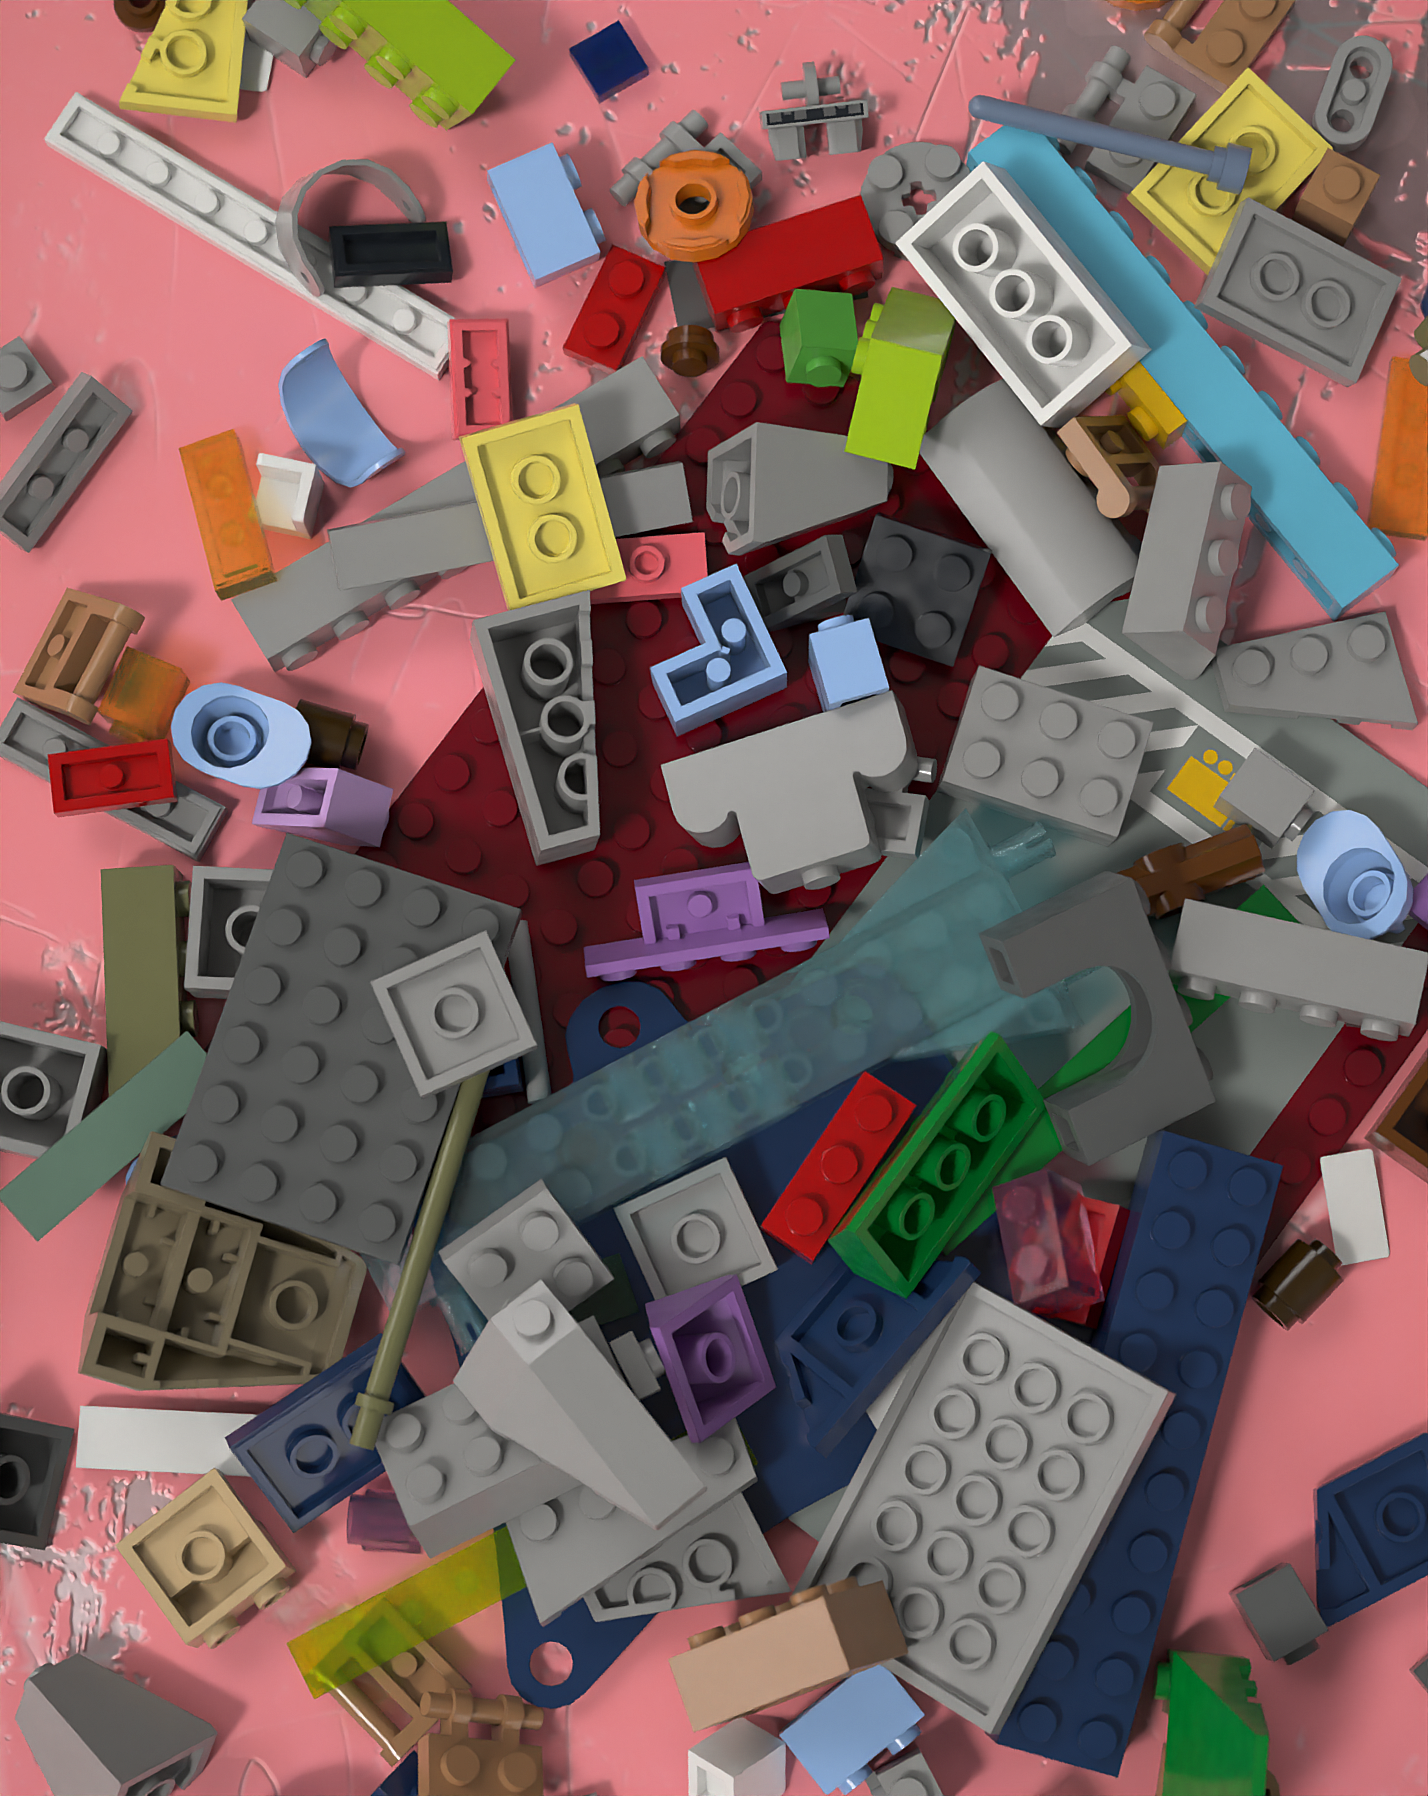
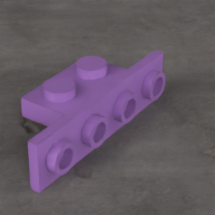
[584,862,830,981]

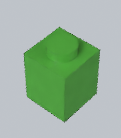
[780,289,858,387]

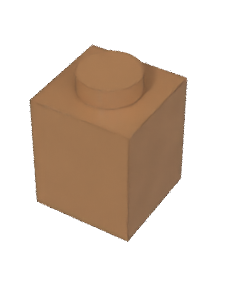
[1291,148,1381,247]

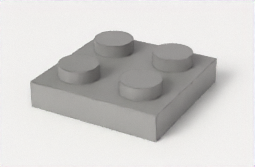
[370,931,538,1099]
[613,1157,778,1300]
[439,1178,614,1320]

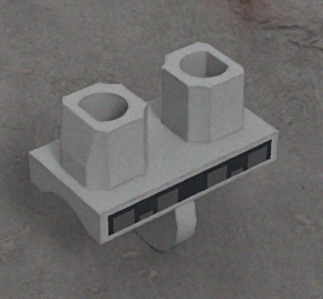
[759,61,869,161]

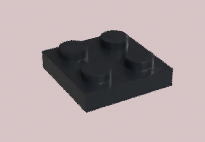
[843,512,992,667]

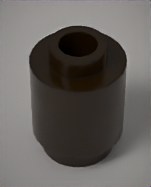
[296,699,369,770]
[1252,1238,1343,1331]

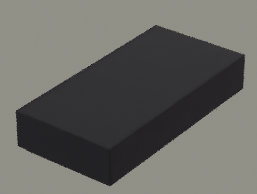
[328,222,453,288]

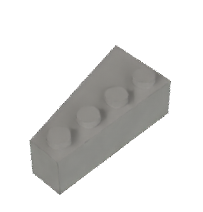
[470,590,600,866]

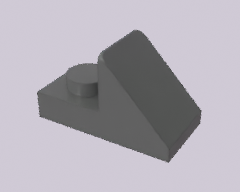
[744,535,857,632]

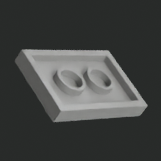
[1194,197,1402,387]

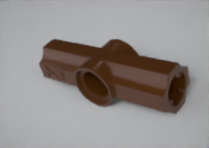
[1116,824,1265,920]

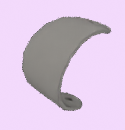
[275,159,426,297]

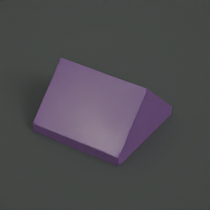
[645,1274,776,1443]

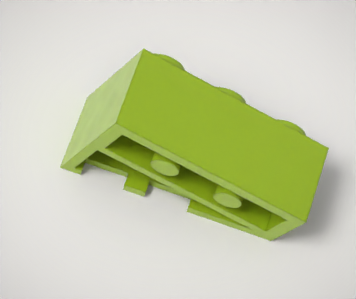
[844,287,956,469]

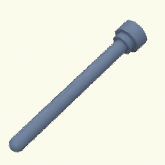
[968,95,1252,195]

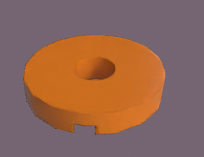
[634,150,754,263]

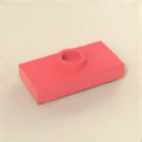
[447,319,513,440]
[590,532,708,604]

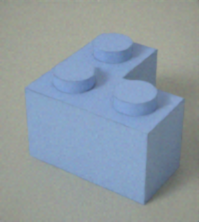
[650,564,787,736]

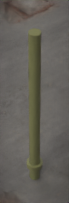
[349,1070,490,1451]

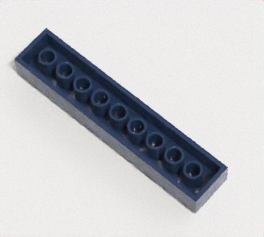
[984,1131,1283,1778]

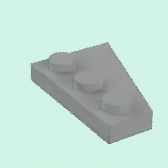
[1211,611,1418,730]

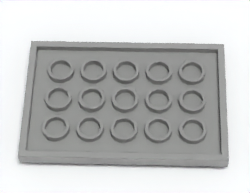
[789,1281,1176,1734]

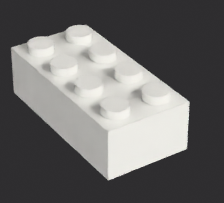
[895,161,1152,429]

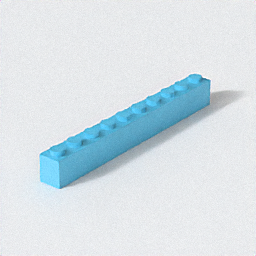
[966,125,1399,622]

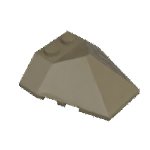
[78,1131,369,1391]

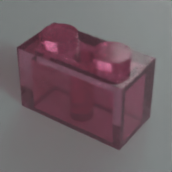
[992,1168,1104,1319]

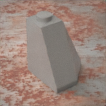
[706,422,893,556]
[15,1653,218,1796]

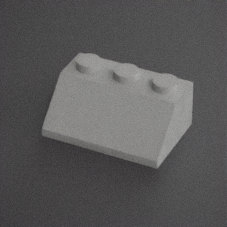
[1122,461,1252,680]

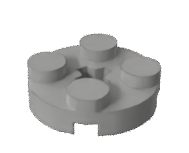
[860,142,971,261]

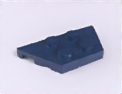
[775,1256,981,1458]
[1313,1433,1428,1628]

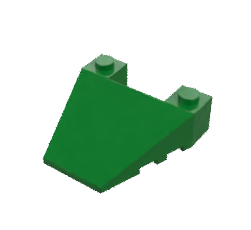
[1153,1648,1269,1796]

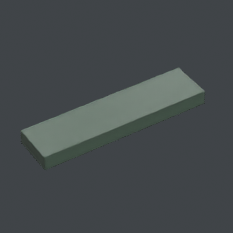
[0,1031,207,1242]

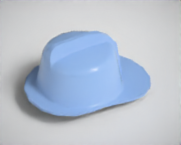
[171,682,312,789]
[1297,810,1414,940]

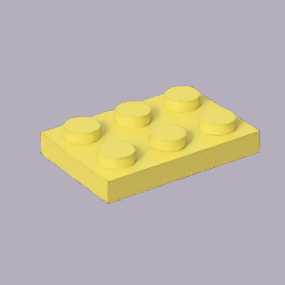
[1126,67,1333,275]
[459,403,627,611]

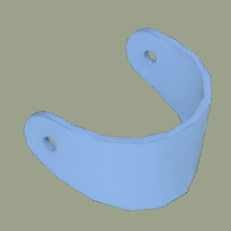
[278,339,406,488]

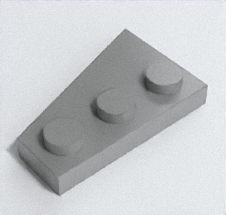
[583,1492,792,1622]

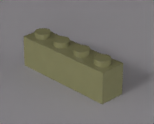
[101,865,199,1097]

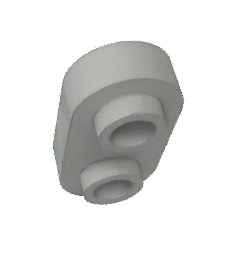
[1312,36,1393,153]

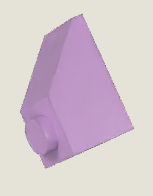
[252,767,394,847]

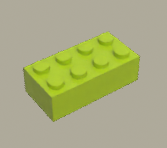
[284,0,516,130]

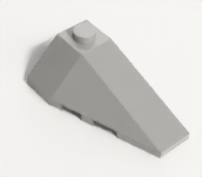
[453,1279,708,1531]

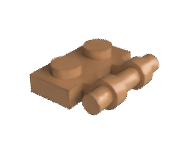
[418,1688,544,1796]

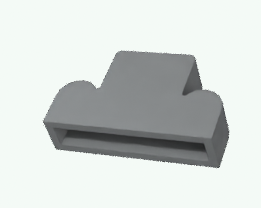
[661,690,918,894]

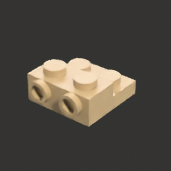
[115,1468,296,1649]

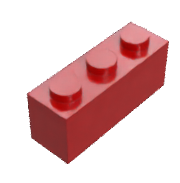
[693,195,884,333]
[760,1071,916,1264]

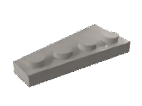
[506,1418,758,1627]

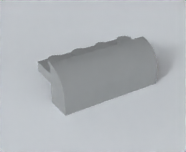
[920,379,1142,637]

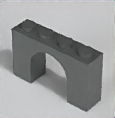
[978,871,1216,1166]

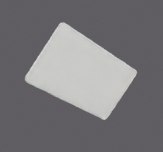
[1320,1149,1390,1266]

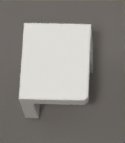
[251,453,325,539]
[688,1717,786,1796]

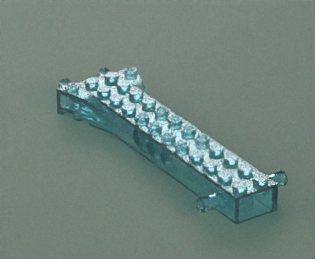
[360,808,1105,1355]

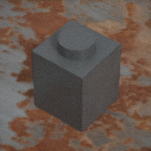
[1229,1562,1329,1665]

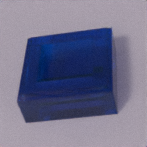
[569,20,649,104]

